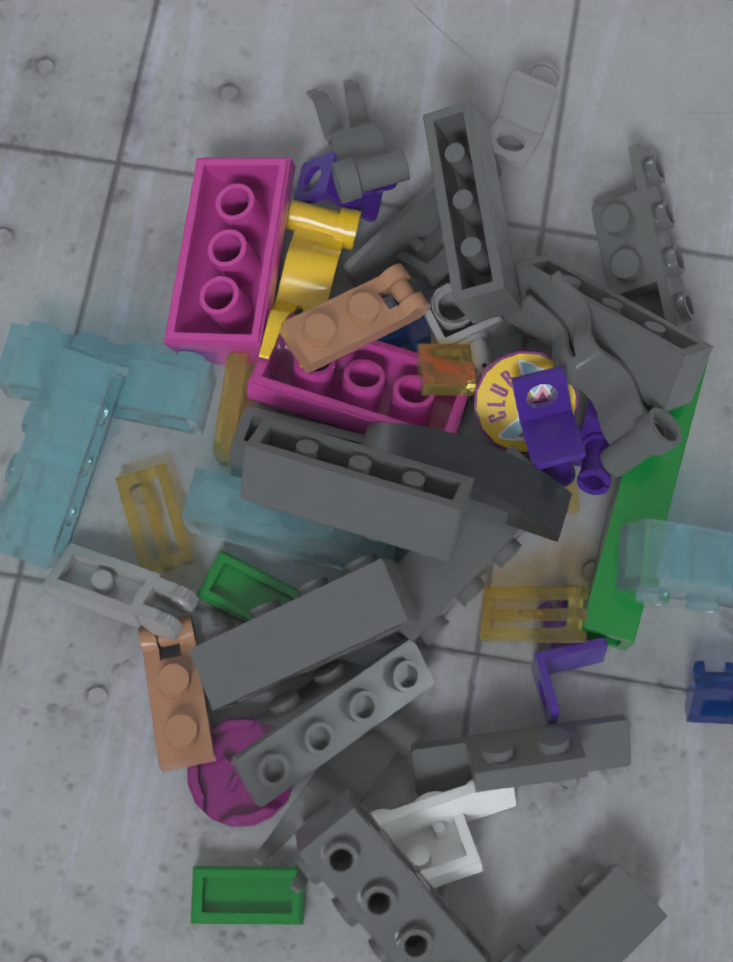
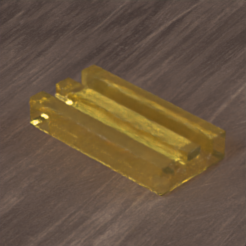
[213,352,252,467]
[115,463,195,572]
[480,585,589,643]

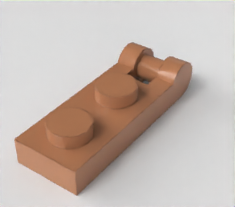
[279,263,431,374]
[138,614,217,772]

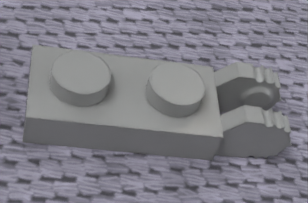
[43,543,199,640]

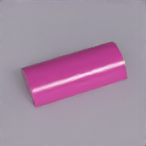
[164,157,295,366]
[247,314,477,435]

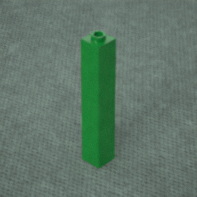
[576,358,709,651]

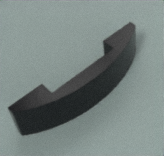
[361,422,572,542]

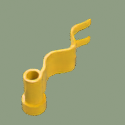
[259,200,361,368]

